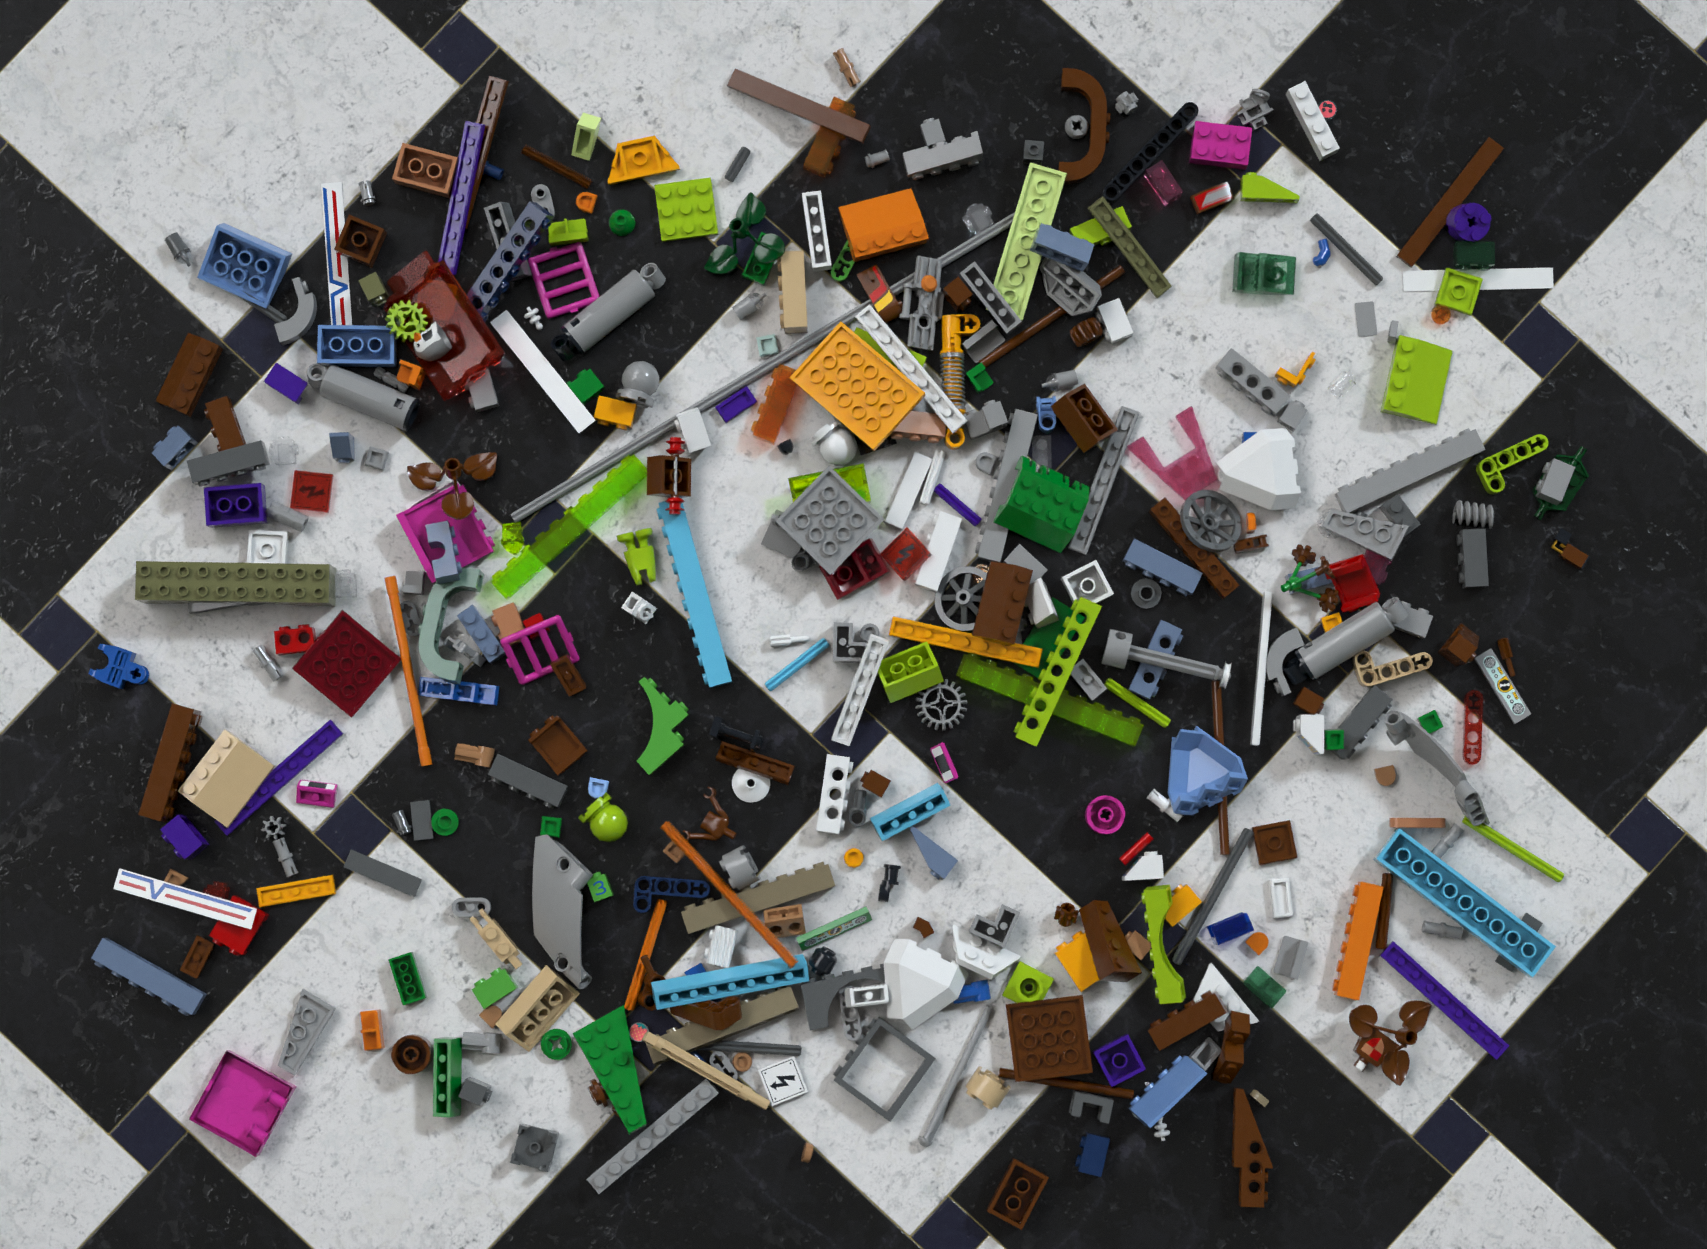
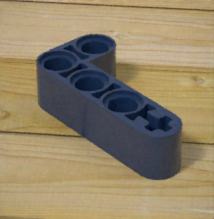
[633,876,711,913]

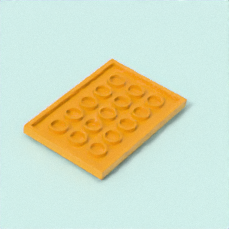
[789,321,926,451]

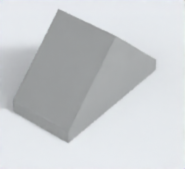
[1188,1037,1221,1071]

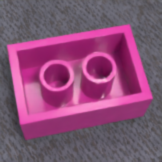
[1189,121,1252,170]

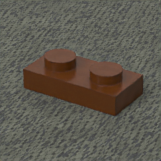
[550,654,586,697]
[180,935,215,979]

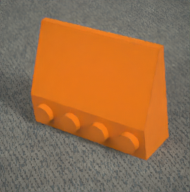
[838,188,929,262]

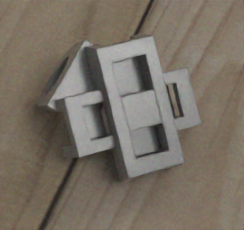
[1237,89,1273,130]

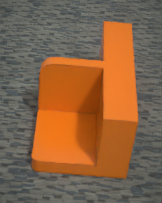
[397,359,426,390]
[360,1009,385,1051]

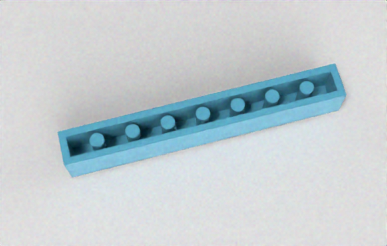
[651,954,809,1010]

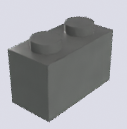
[1379,494,1421,536]
[458,1077,493,1106]

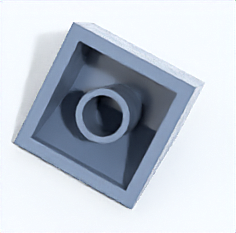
[152,425,198,471]

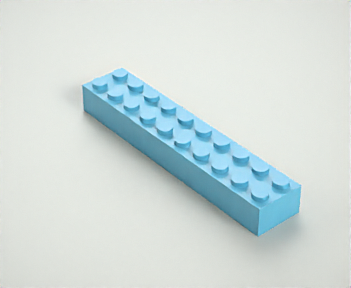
[1373,828,1556,978]

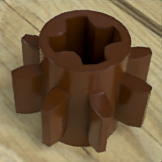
[1054,903,1079,927]

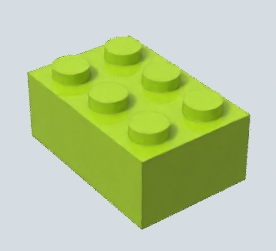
[877,642,944,703]

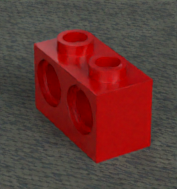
[274,624,316,655]

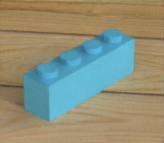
[870,783,951,841]

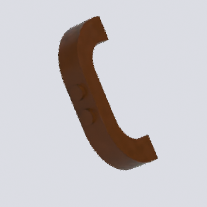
[1058,68,1110,185]

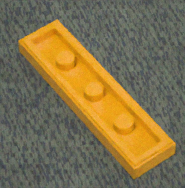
[256,875,336,907]

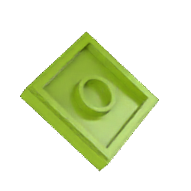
[1435,268,1483,316]

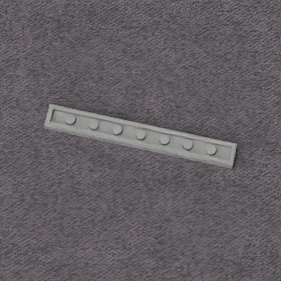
[1068,406,1140,555]

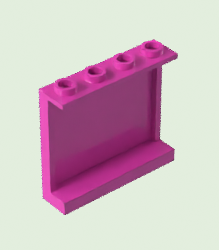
[396,483,495,583]

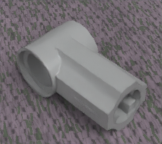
[462,1032,501,1053]

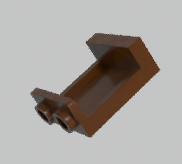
[528,715,588,776]

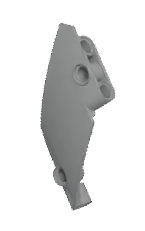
[1384,710,1490,826]
[532,834,593,989]

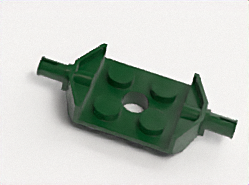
[1532,446,1589,520]

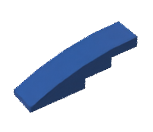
[418,677,500,705]

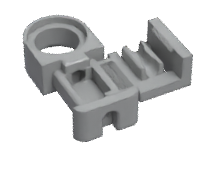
[443,636,486,667]

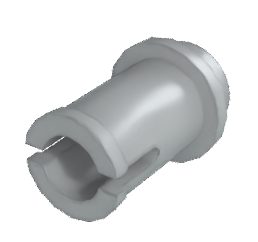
[864,150,890,168]
[358,180,376,206]

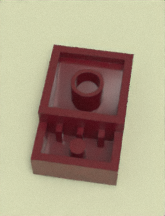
[819,538,890,600]

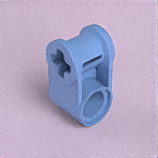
[1036,396,1056,434]

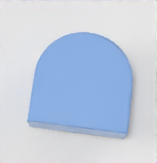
[588,777,609,798]

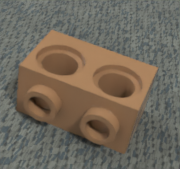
[763,904,806,938]

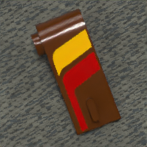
[857,264,903,324]

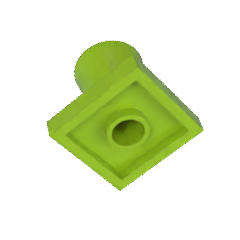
[1002,961,1054,1003]

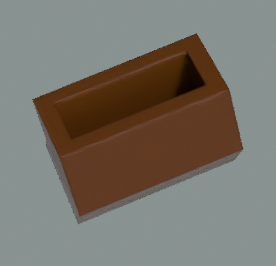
[913,917,934,938]

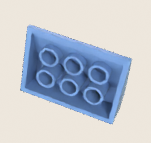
[197,223,292,308]
[1129,1055,1207,1128]

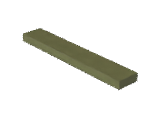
[1087,196,1172,298]

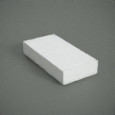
[1269,878,1293,918]

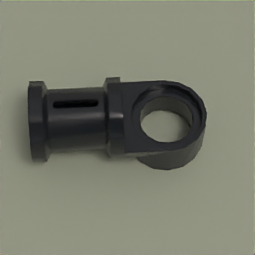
[878,864,901,902]

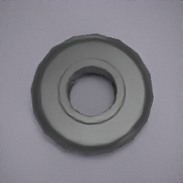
[1131,578,1161,609]

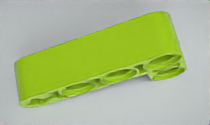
[1476,434,1549,495]

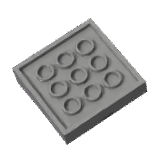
[775,466,884,575]

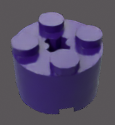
[1446,203,1491,242]

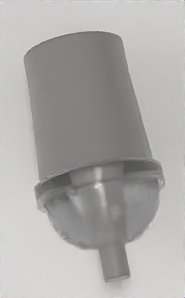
[732,293,767,320]
[1042,370,1078,392]

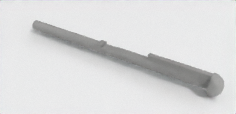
[918,1006,993,1147]

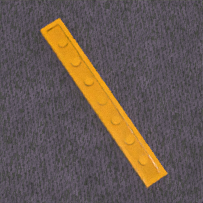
[889,616,1043,668]

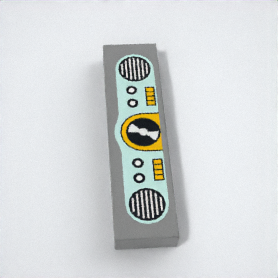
[1474,648,1531,724]

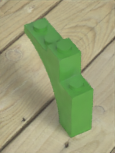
[637,677,689,776]

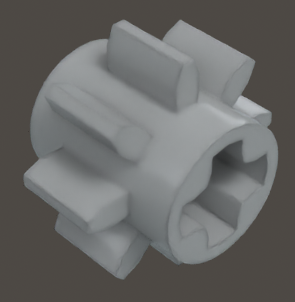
[1115,91,1139,115]
[261,816,286,840]

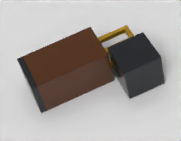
[1551,528,1590,570]

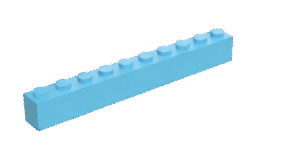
[656,497,732,688]

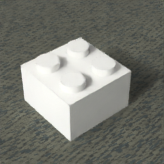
[1061,560,1114,604]

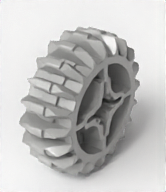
[915,679,967,731]

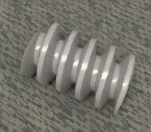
[1452,500,1494,529]

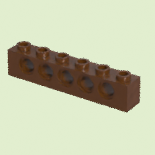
[1149,497,1239,599]

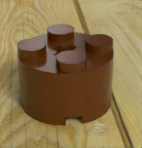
[391,1034,433,1074]

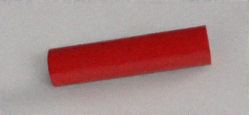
[1119,833,1153,865]

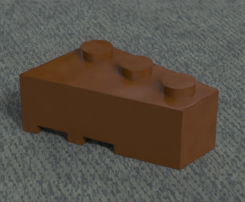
[1438,623,1479,667]

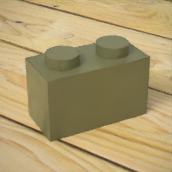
[358,272,391,307]

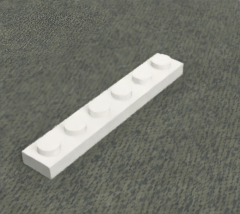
[831,634,889,746]

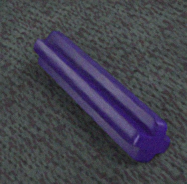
[934,483,981,526]

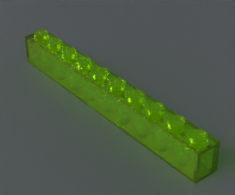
[491,454,647,600]
[956,653,1144,747]

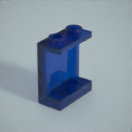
[1206,912,1254,945]

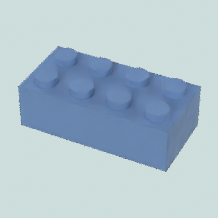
[317,325,397,367]

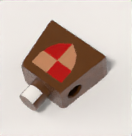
[1353,1028,1399,1072]

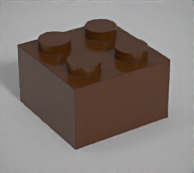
[334,215,387,268]

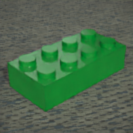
[742,232,775,286]
[388,952,427,1005]

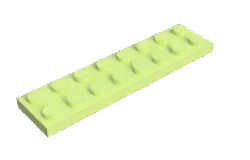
[986,163,1067,321]

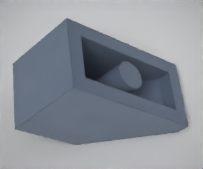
[329,432,355,463]

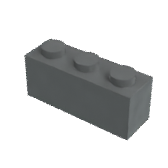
[1456,529,1489,589]

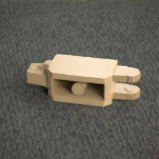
[470,908,523,969]

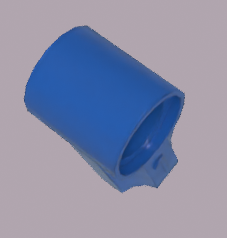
[953,980,991,1004]

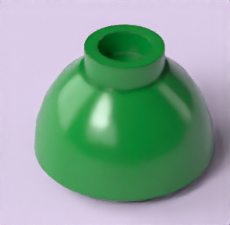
[609,209,635,236]

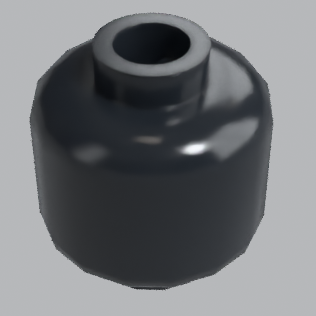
[809,946,837,976]

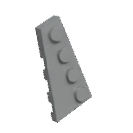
[1322,509,1409,561]
[278,989,336,1075]

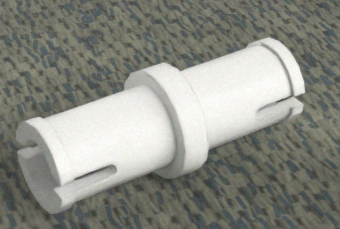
[1147,789,1183,822]

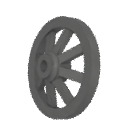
[1180,490,1242,552]
[935,566,987,632]

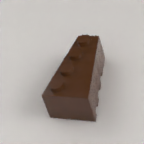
[1079,900,1142,982]

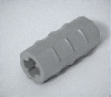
[266,501,309,532]

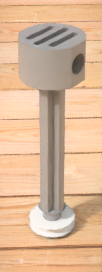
[1102,629,1232,689]

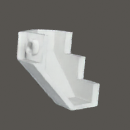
[1216,428,1301,510]
[884,938,969,1030]

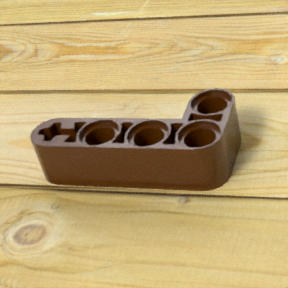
[670,996,742,1030]

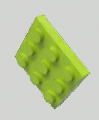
[654,177,718,242]

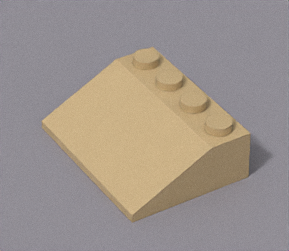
[178,729,275,828]

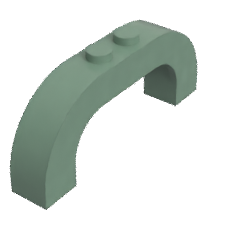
[418,568,484,685]

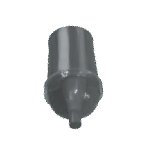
[164,232,192,267]

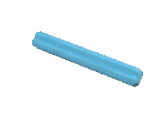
[765,638,829,691]

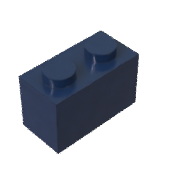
[1075,1132,1110,1177]

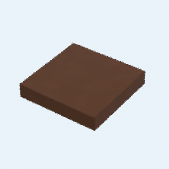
[1252,820,1298,865]

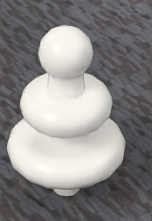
[524,307,543,330]
[1154,1117,1170,1141]

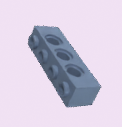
[1128,620,1183,700]

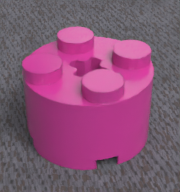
[1085,795,1125,834]

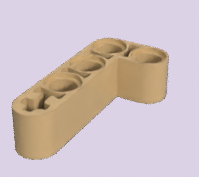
[1352,651,1433,687]

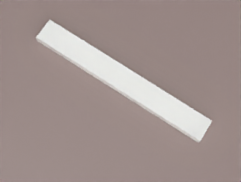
[855,304,968,434]
[1250,591,1272,746]

